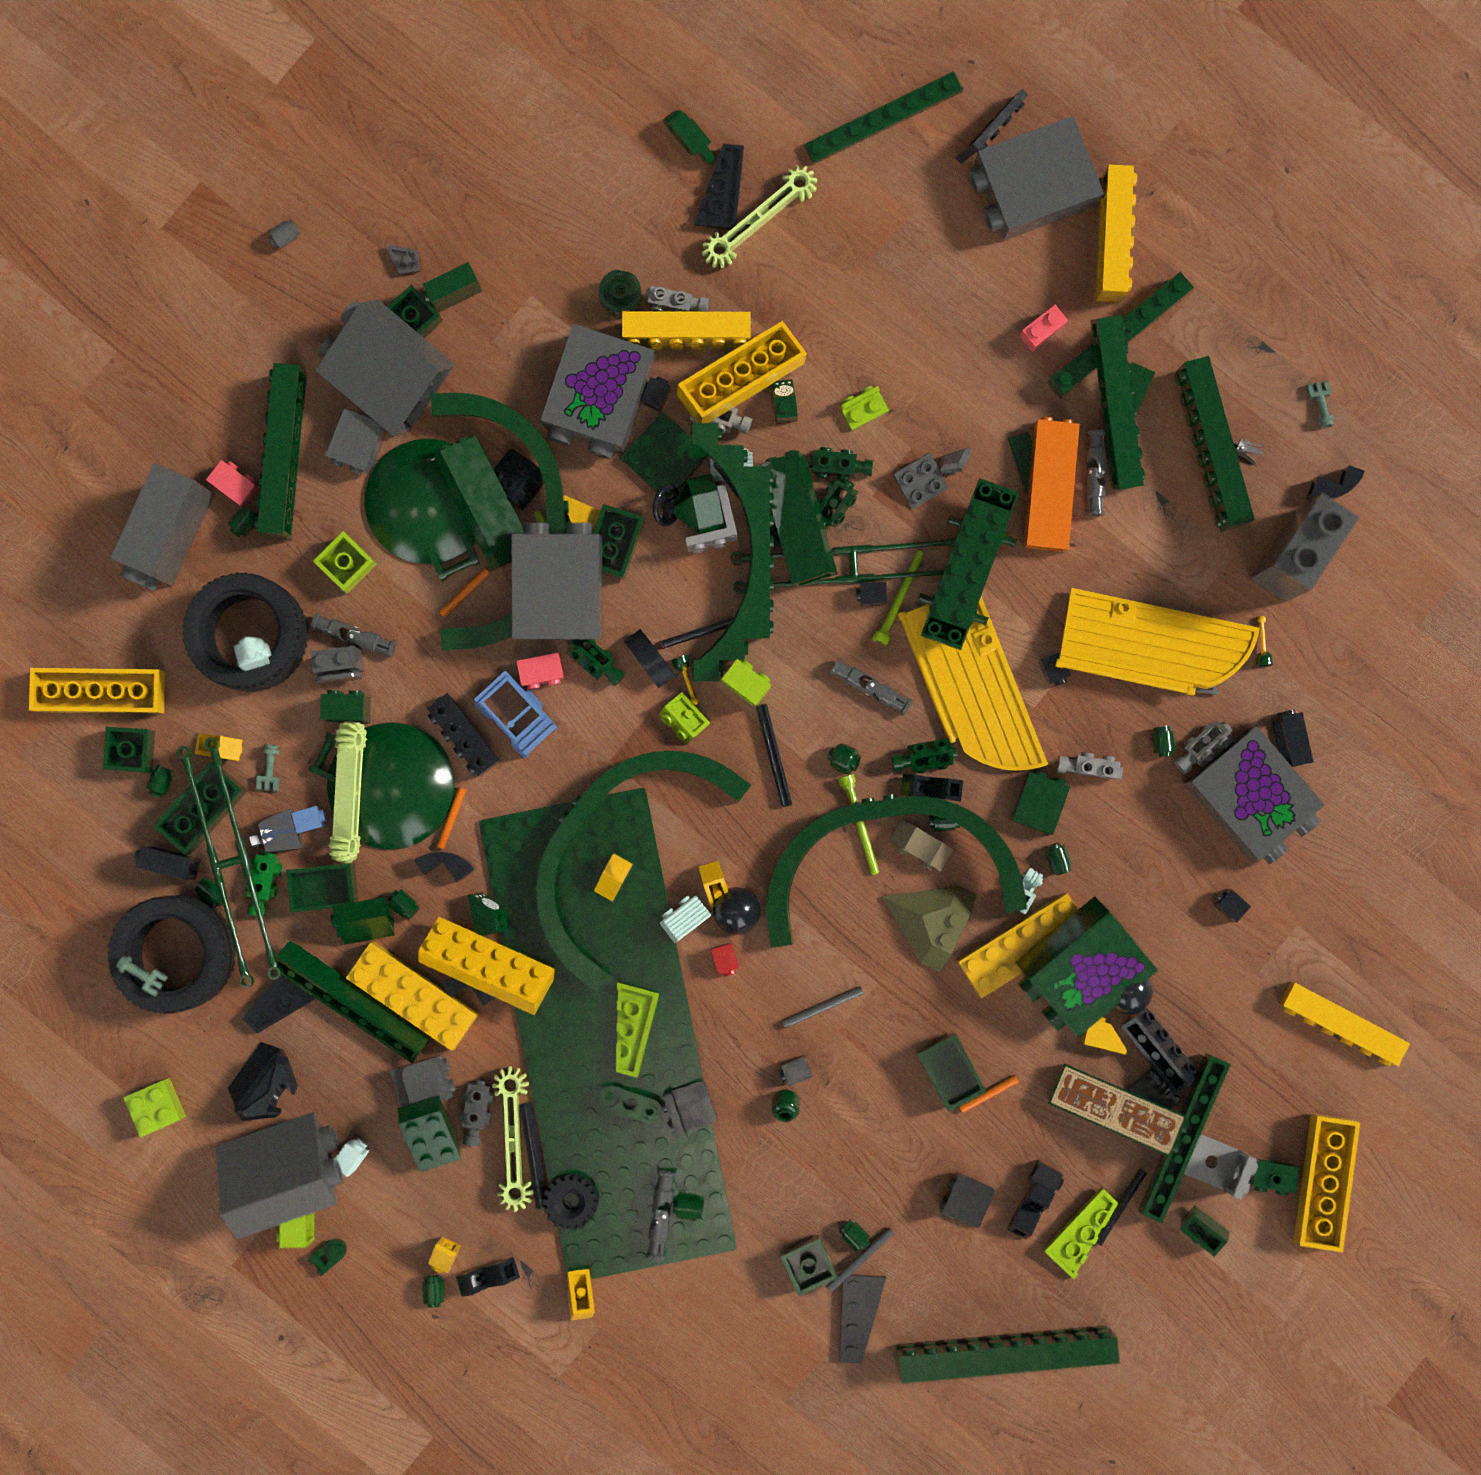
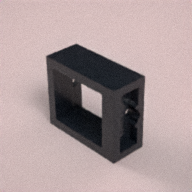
[1271,709,1314,767]
[134,846,201,880]

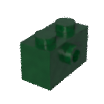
[1248,1158,1299,1196]
[1179,1205,1229,1257]

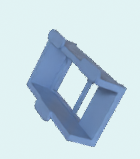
[474,671,559,758]

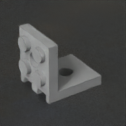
[685,485,737,554]
[1184,1134,1258,1200]

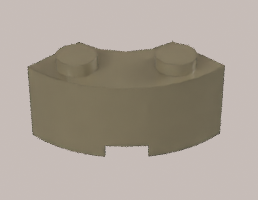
[889,820,953,872]

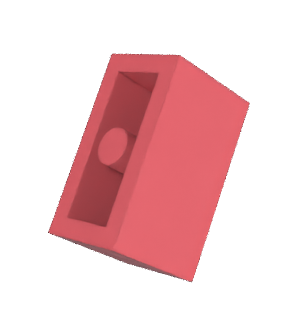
[1019,304,1068,352]
[206,460,260,507]
[517,653,565,690]

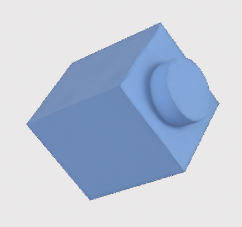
[291,806,327,834]

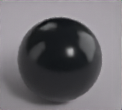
[713,887,760,935]
[1113,978,1153,1015]

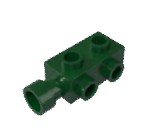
[809,447,873,481]
[818,478,859,533]
[565,639,625,687]
[892,738,957,774]

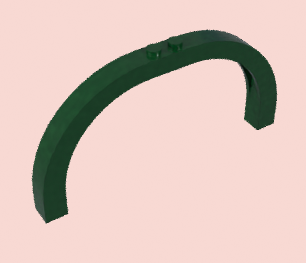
[430,393,569,650]
[536,751,751,991]
[766,794,1027,948]

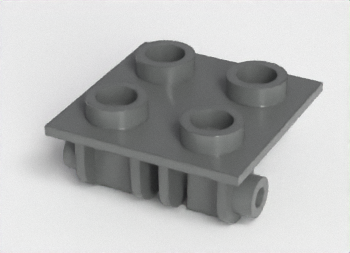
[894,452,948,509]

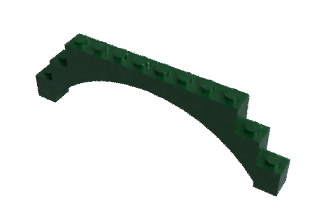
[691,423,774,682]

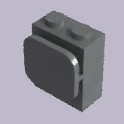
[325,408,386,475]
[310,646,365,684]
[390,1054,456,1107]

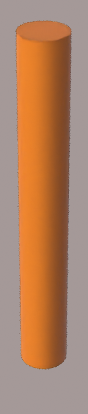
[439,568,490,617]
[436,787,466,849]
[959,1075,1019,1113]

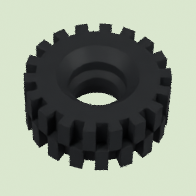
[543,1173,598,1231]

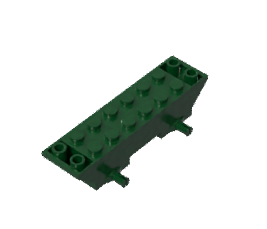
[918,478,1019,651]

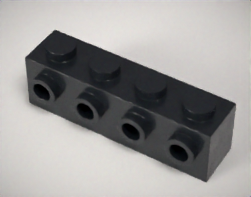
[427,693,501,777]
[1121,1008,1199,1094]

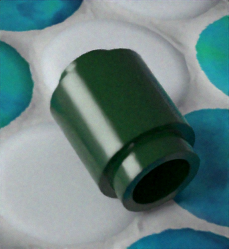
[228,505,258,538]
[1152,726,1176,757]
[146,765,173,798]
[929,815,960,832]
[1045,842,1072,876]
[195,877,228,908]
[388,889,420,920]
[672,1196,704,1221]
[839,1219,870,1251]
[422,1275,445,1308]

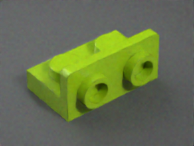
[840,386,889,431]
[659,692,710,745]

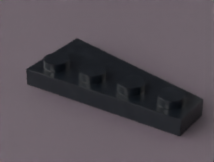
[840,1274,886,1364]

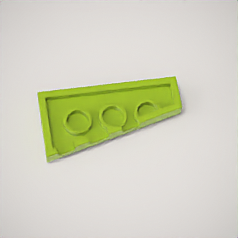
[616,982,660,1077]
[1043,1187,1118,1280]

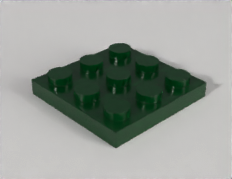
[620,412,708,499]

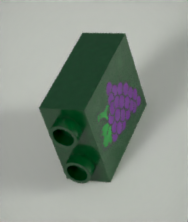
[1015,896,1158,1037]

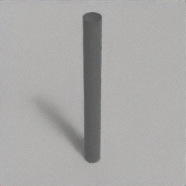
[782,986,864,1028]
[826,1227,894,1293]

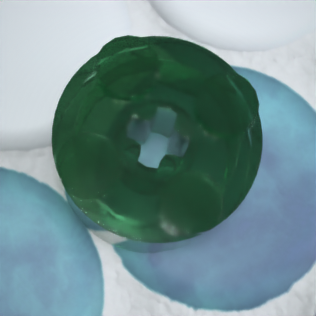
[599,270,642,318]

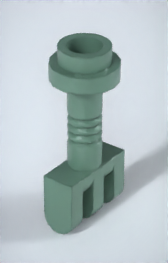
[1306,380,1335,428]
[256,744,280,792]
[116,956,168,996]

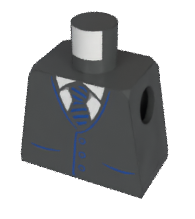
[250,809,304,852]

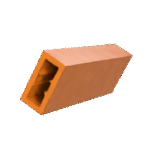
[1023,417,1080,552]

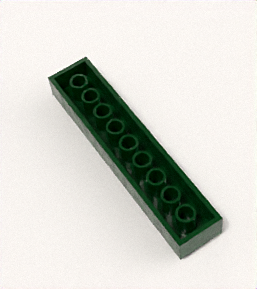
[896,1325,1120,1384]

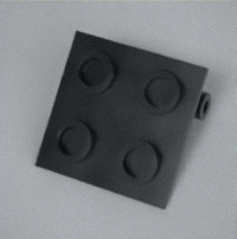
[1128,1066,1184,1109]

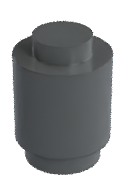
[267,219,300,249]

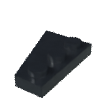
[242,976,316,1033]

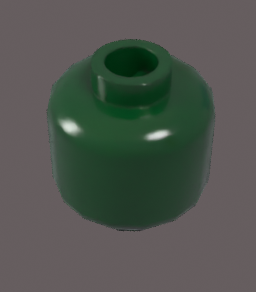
[828,743,861,774]
[772,1089,800,1122]

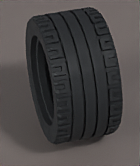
[182,573,308,692]
[107,895,236,1014]

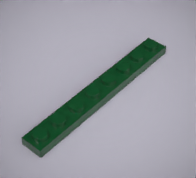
[804,71,963,165]

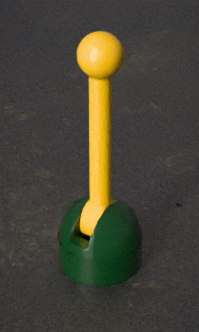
[1256,616,1274,667]
[672,655,698,706]

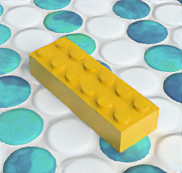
[1096,164,1137,302]
[622,311,750,350]
[676,321,807,423]
[29,668,165,714]
[956,893,1078,998]
[418,917,554,1015]
[346,941,480,1051]
[1293,1113,1360,1252]

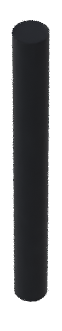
[662,617,734,649]
[1096,1169,1147,1246]

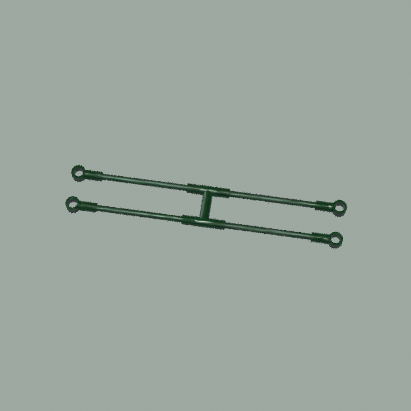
[731,538,957,594]
[177,738,283,988]

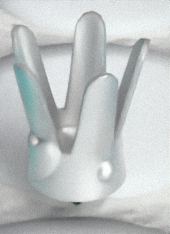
[1234,439,1265,465]

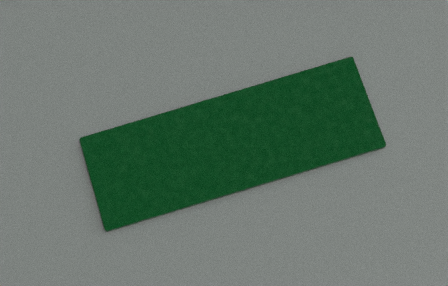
[479,788,736,1280]

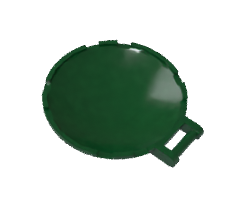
[364,439,480,582]
[309,722,455,850]

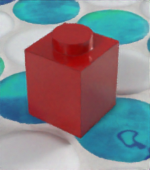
[711,943,739,977]

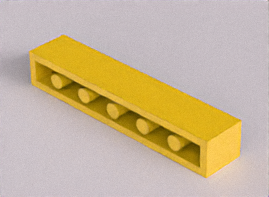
[1279,982,1410,1067]

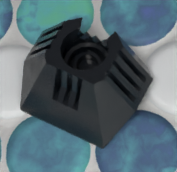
[228,1042,298,1121]

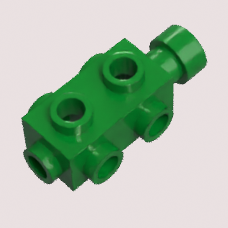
[245,851,283,917]

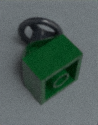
[652,473,725,534]

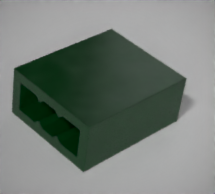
[422,262,483,313]
[1010,770,1070,835]
[330,897,395,945]

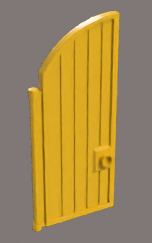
[1055,588,1260,696]
[897,596,1048,771]

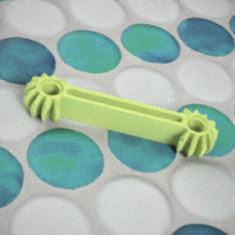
[702,165,817,269]
[328,720,367,864]
[492,1066,534,1212]

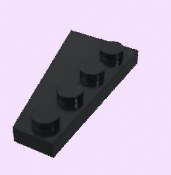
[956,89,1028,165]
[694,144,744,230]

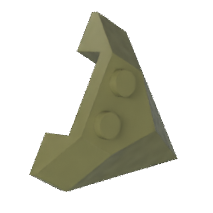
[882,886,977,972]

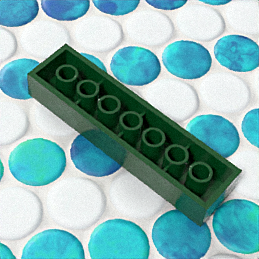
[1175,356,1255,532]
[255,363,307,540]

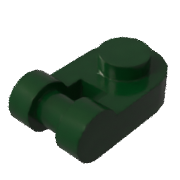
[307,1238,347,1277]

